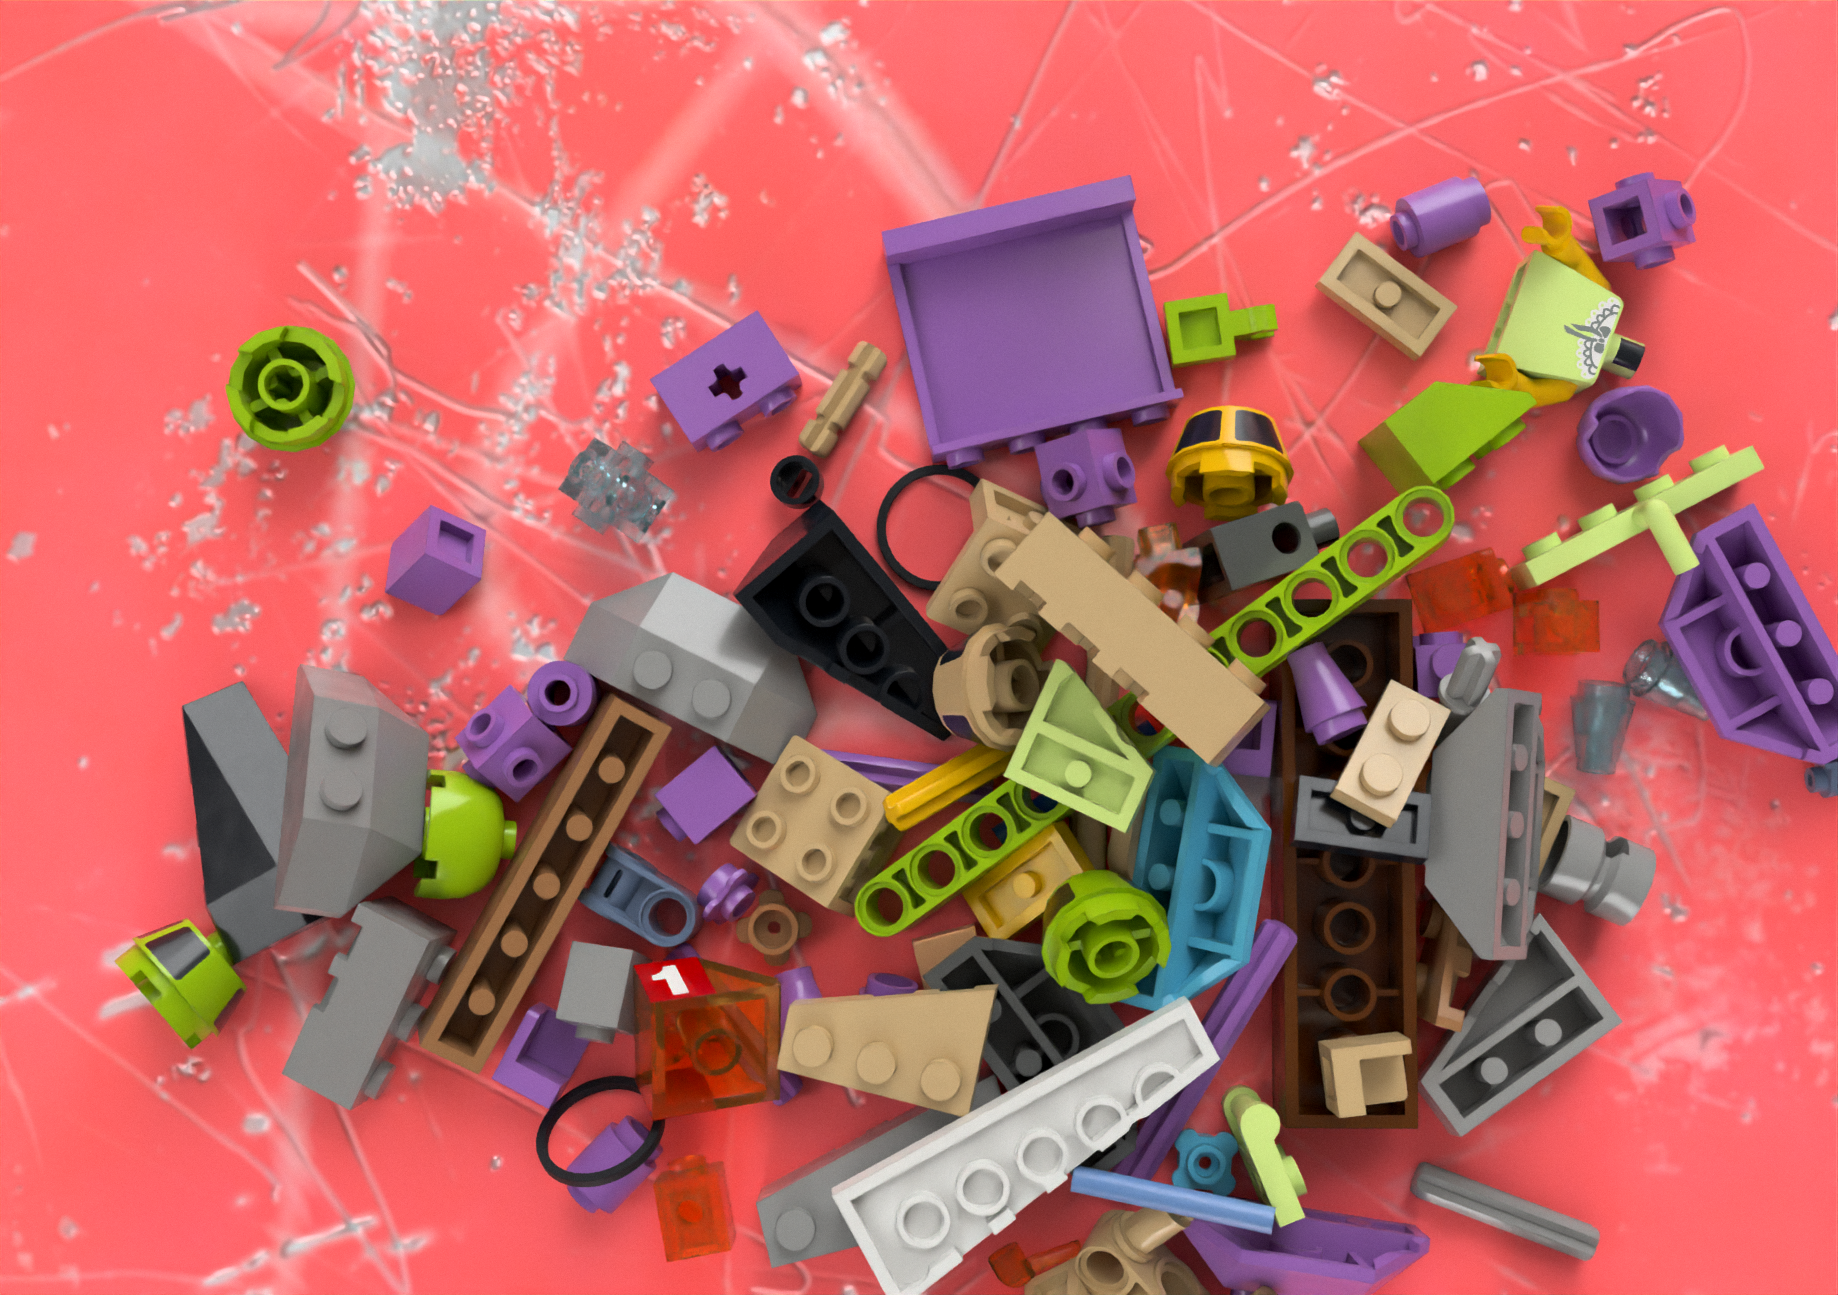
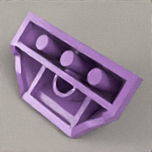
[1658,503,1838,765]
[1183,1191,1430,1295]

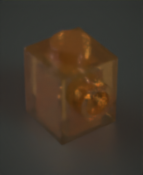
[653,1154,737,1263]

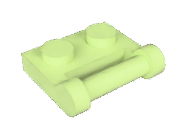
[1221,1084,1307,1227]

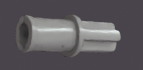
[1435,637,1502,746]

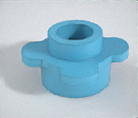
[1171,1128,1239,1196]

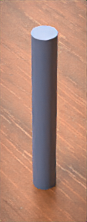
[1070,1165,1276,1235]

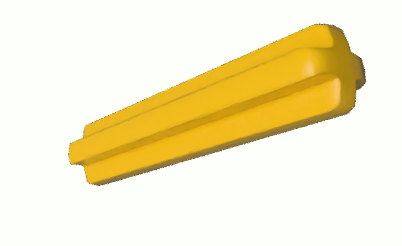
[882,744,1015,831]

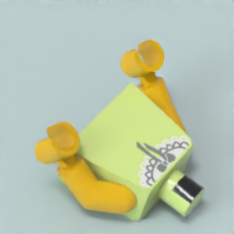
[1470,205,1645,409]

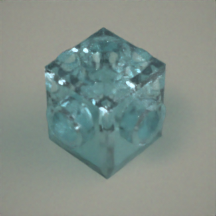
[558,437,674,543]

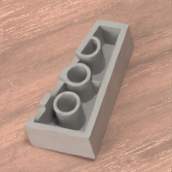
[756,1065,1001,1268]

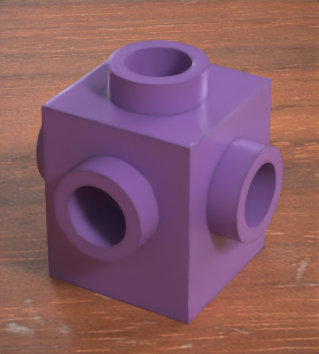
[1588,172,1696,270]
[1034,428,1138,529]
[455,684,573,803]

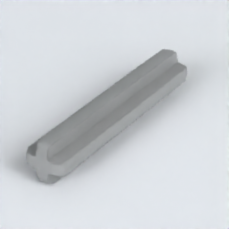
[1410,1162,1600,1261]

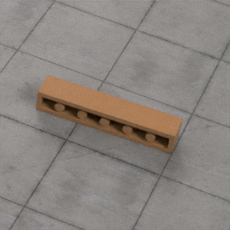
[417,689,672,1075]

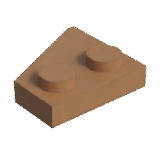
[1416,899,1473,1033]

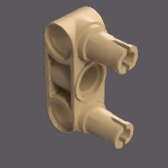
[1075,1207,1278,1295]

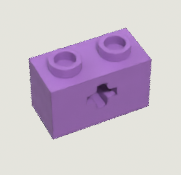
[650,310,803,453]

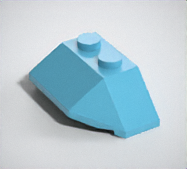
[1118,745,1272,1012]

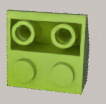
[1358,381,1537,495]

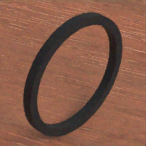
[877,465,980,591]
[536,1076,665,1187]

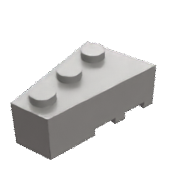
[1418,913,1623,1137]

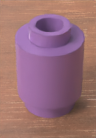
[1390,176,1491,258]
[527,661,602,727]
[567,1115,663,1214]

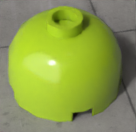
[413,769,517,899]

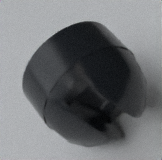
[770,455,824,509]

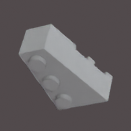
[281,895,458,1111]

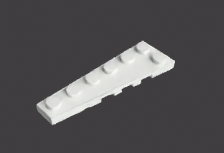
[831,996,1220,1295]

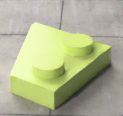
[1003,658,1156,833]

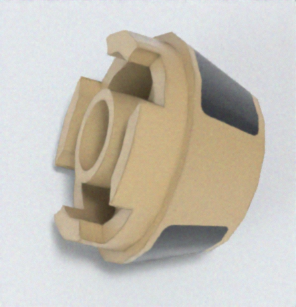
[932,623,1054,752]

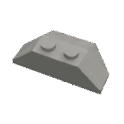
[563,572,818,765]
[273,664,429,918]
[1424,688,1545,960]

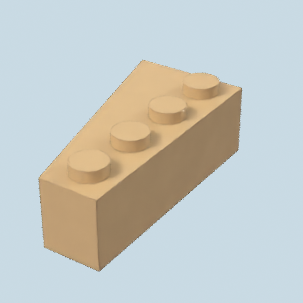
[993,511,1271,768]

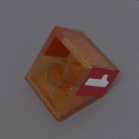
[633,956,781,1121]

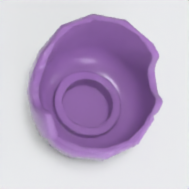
[1576,385,1684,485]

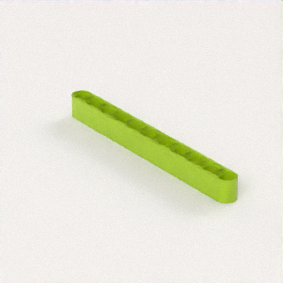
[855,486,1455,937]

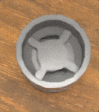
[1538,815,1656,926]

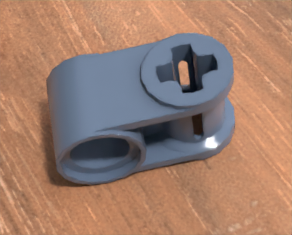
[577,841,704,947]

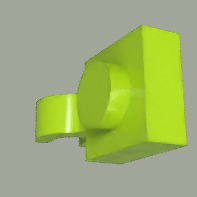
[1163,293,1278,369]

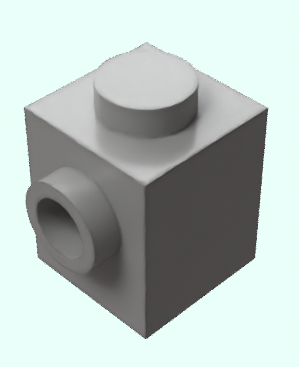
[555,941,653,1044]

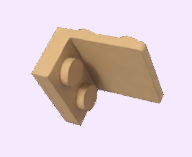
[926,478,1091,655]
[730,735,908,918]

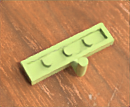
[1508,444,1764,591]

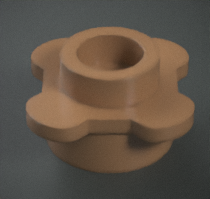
[736,889,813,966]

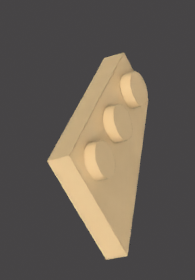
[776,984,999,1117]

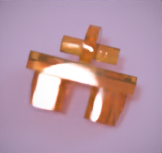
[1132,522,1202,623]

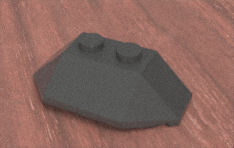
[922,936,1138,1175]

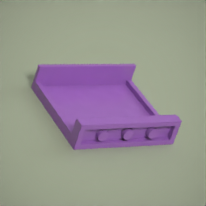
[881,175,1184,469]

